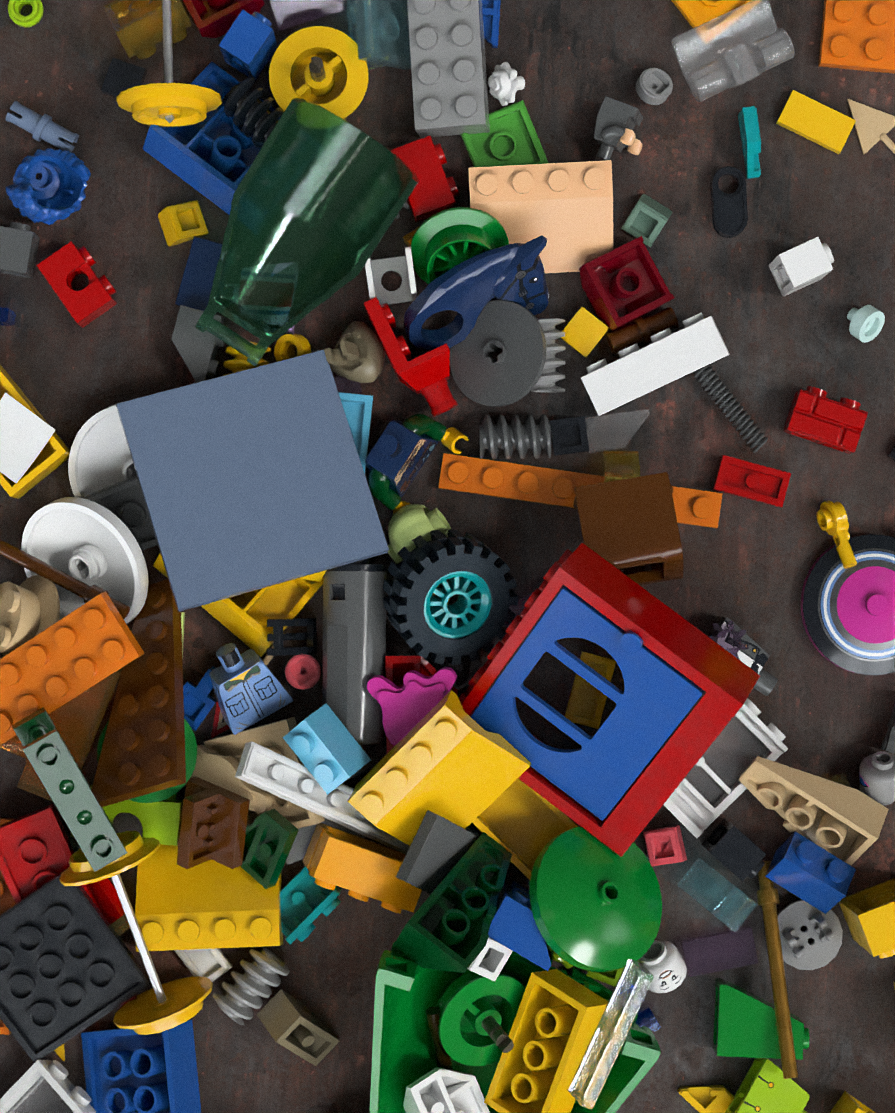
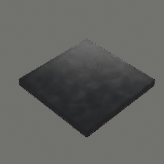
[0,868,151,1063]

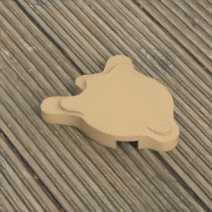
[190,745,272,825]

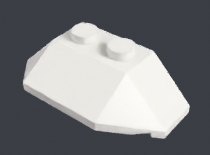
[403,1067,490,1113]

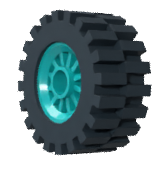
[383,529,518,665]

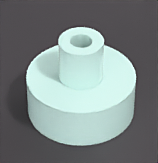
[847,305,885,343]

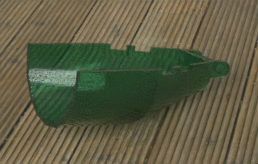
[195,98,419,367]

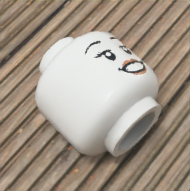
[635,940,687,993]

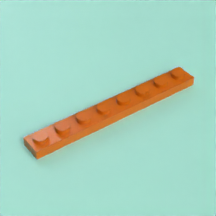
[438,453,723,529]

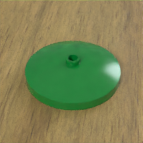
[529,826,662,972]

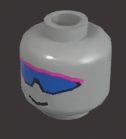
[859,751,895,806]

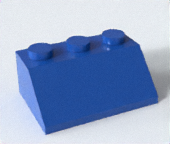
[488,881,551,971]

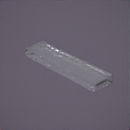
[568,958,654,1110]

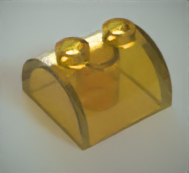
[103,0,192,59]

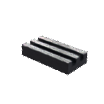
[267,618,317,656]

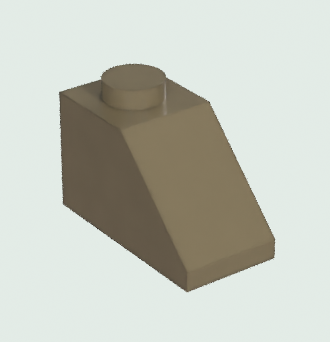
[257,989,340,1066]

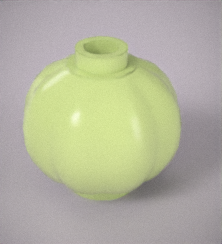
[388,504,451,564]

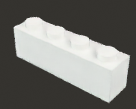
[581,312,730,416]

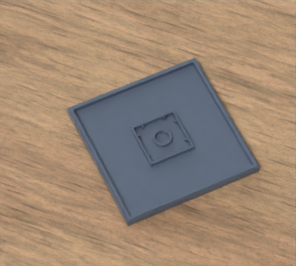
[116,350,389,612]

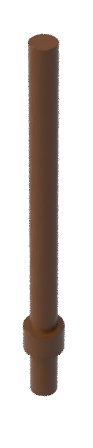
[0,539,130,619]

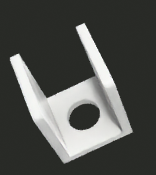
[363,247,417,305]

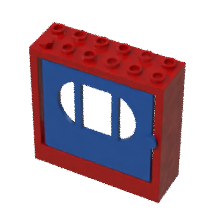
[458,543,760,857]

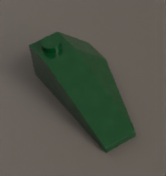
[394,832,512,973]

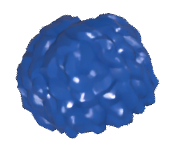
[6,148,91,225]

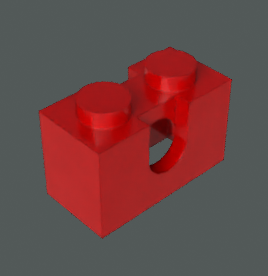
[36,241,117,327]

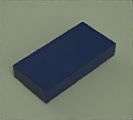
[175,237,229,313]

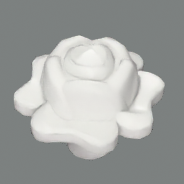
[488,62,525,106]

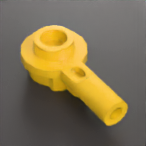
[817,500,857,569]

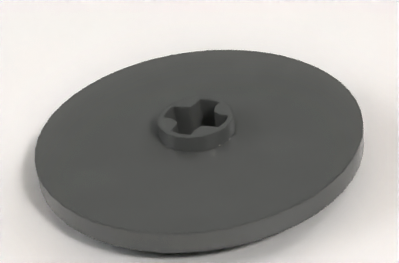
[450,300,547,407]

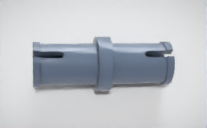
[5,101,79,152]

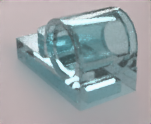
[677,857,758,932]

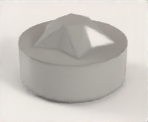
[635,68,673,105]

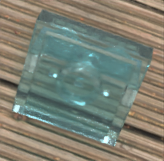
[347,0,411,70]

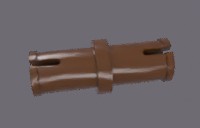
[605,306,679,354]

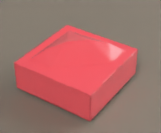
[643,825,687,867]

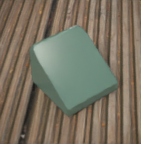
[621,194,672,247]

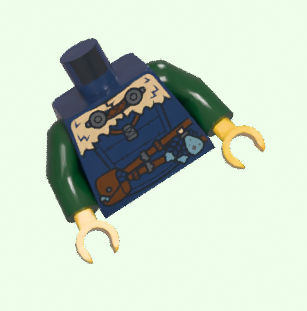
[365,413,469,514]

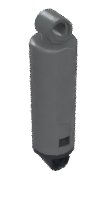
[322,556,387,779]

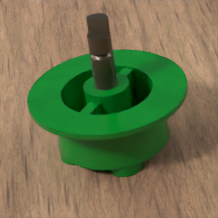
[437,969,526,1066]

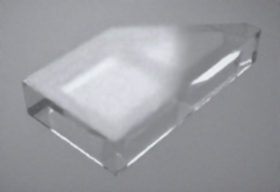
[585,409,650,453]

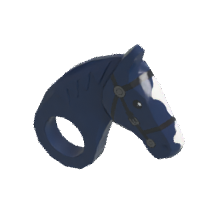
[404,235,549,351]

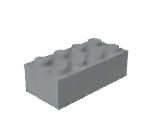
[407,0,490,138]

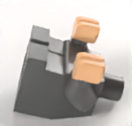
[594,96,643,161]

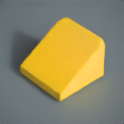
[158,200,209,247]
[561,306,609,358]

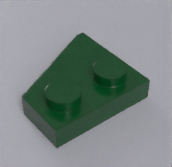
[241,809,299,889]

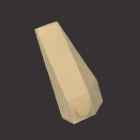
[739,756,889,866]

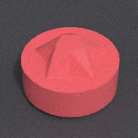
[285,654,321,690]

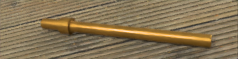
[757,861,798,1079]

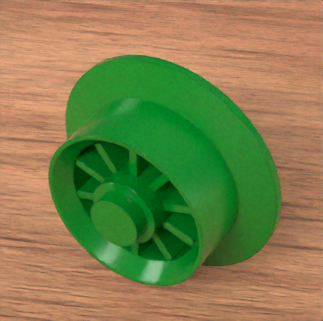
[410,207,509,284]

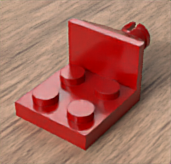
[364,297,458,417]

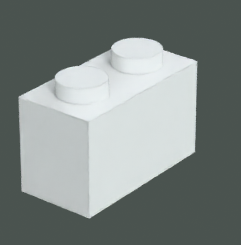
[768,237,834,297]

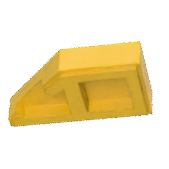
[677,1085,734,1113]

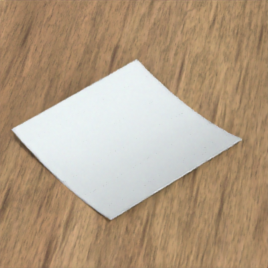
[0,392,55,484]

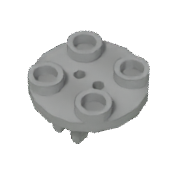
[777,899,843,970]

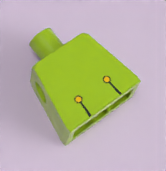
[725,1058,810,1113]

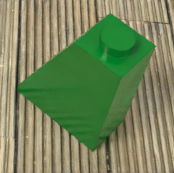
[713,978,809,1060]

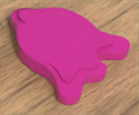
[367,667,457,746]

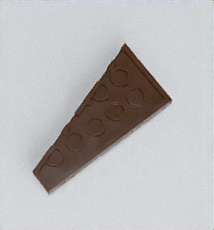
[91,579,186,807]

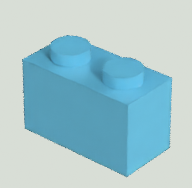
[282,703,371,795]

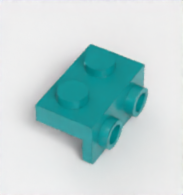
[280,866,342,944]

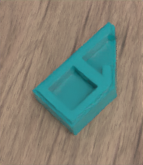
[738,106,761,179]

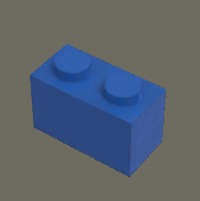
[219,9,278,81]
[765,831,856,914]

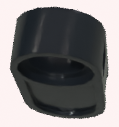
[710,166,748,238]

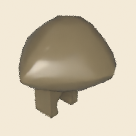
[324,321,385,383]

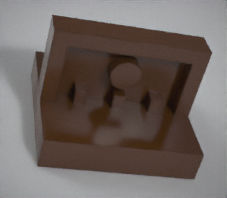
[177,776,250,869]

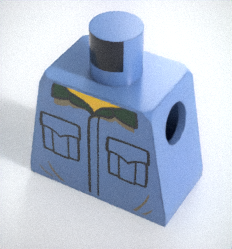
[209,643,293,735]

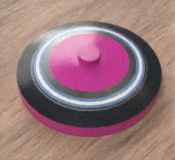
[801,534,895,675]

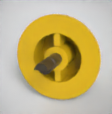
[269,26,369,126]

